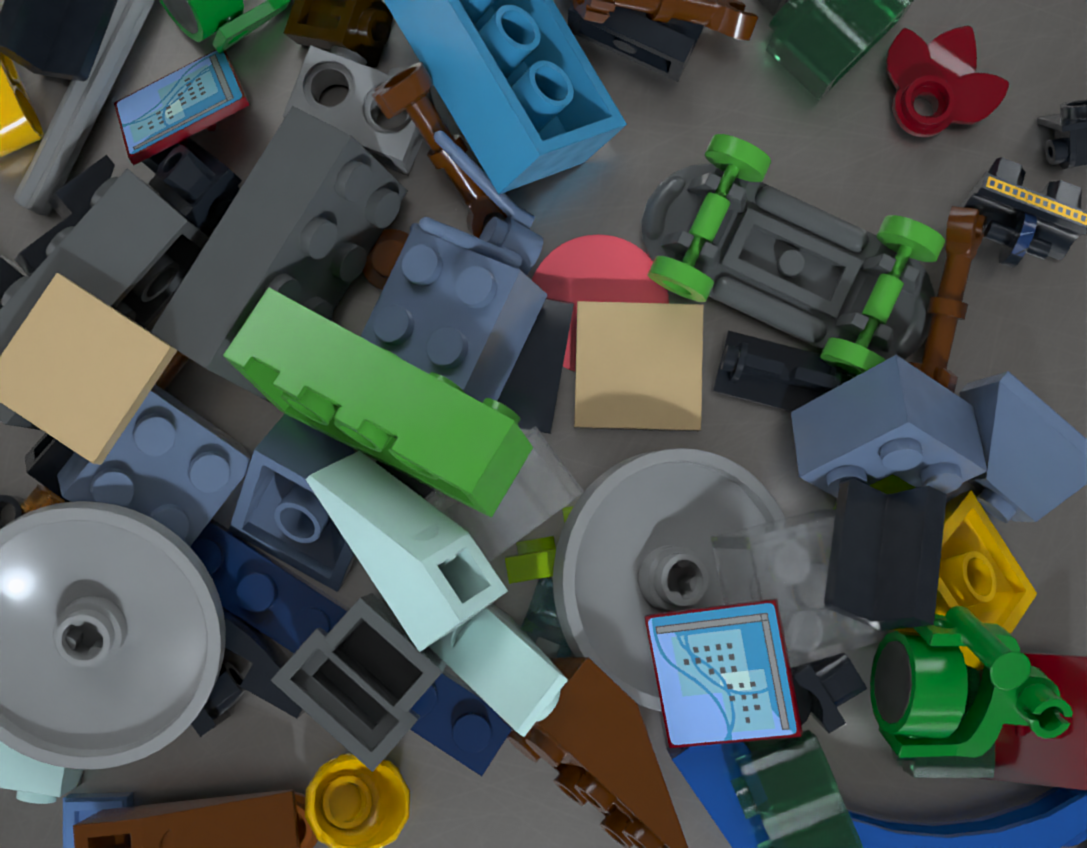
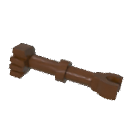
[573,0,758,41]
[371,62,507,238]
[908,206,987,393]

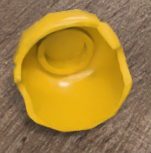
[305,753,410,848]

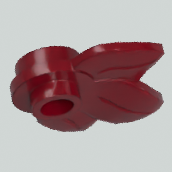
[886,25,1009,137]

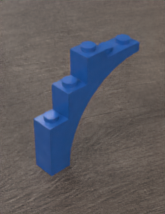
[666,742,1087,848]

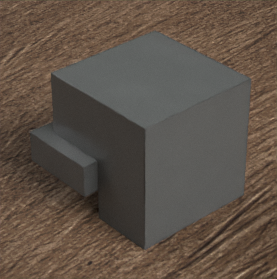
[271,593,447,772]

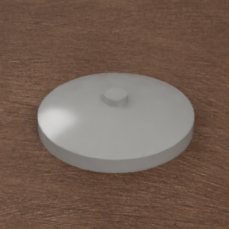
[553,448,799,711]
[0,501,226,770]

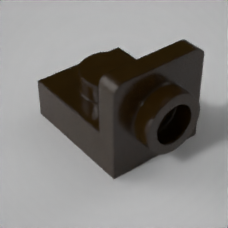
[283,0,394,67]

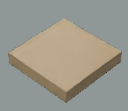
[0,273,177,465]
[574,301,704,432]

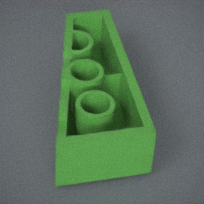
[223,287,533,518]

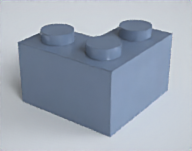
[791,355,987,498]

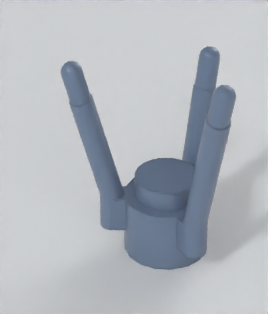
[410,130,543,275]

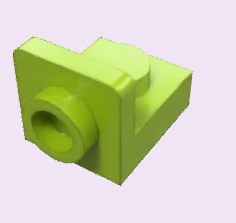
[505,506,574,584]

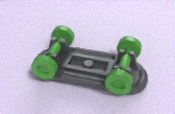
[642,134,945,377]

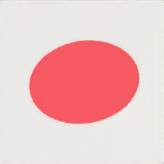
[532,234,669,372]

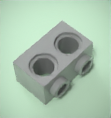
[283,45,435,176]

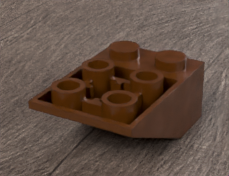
[499,657,688,848]
[73,789,300,848]

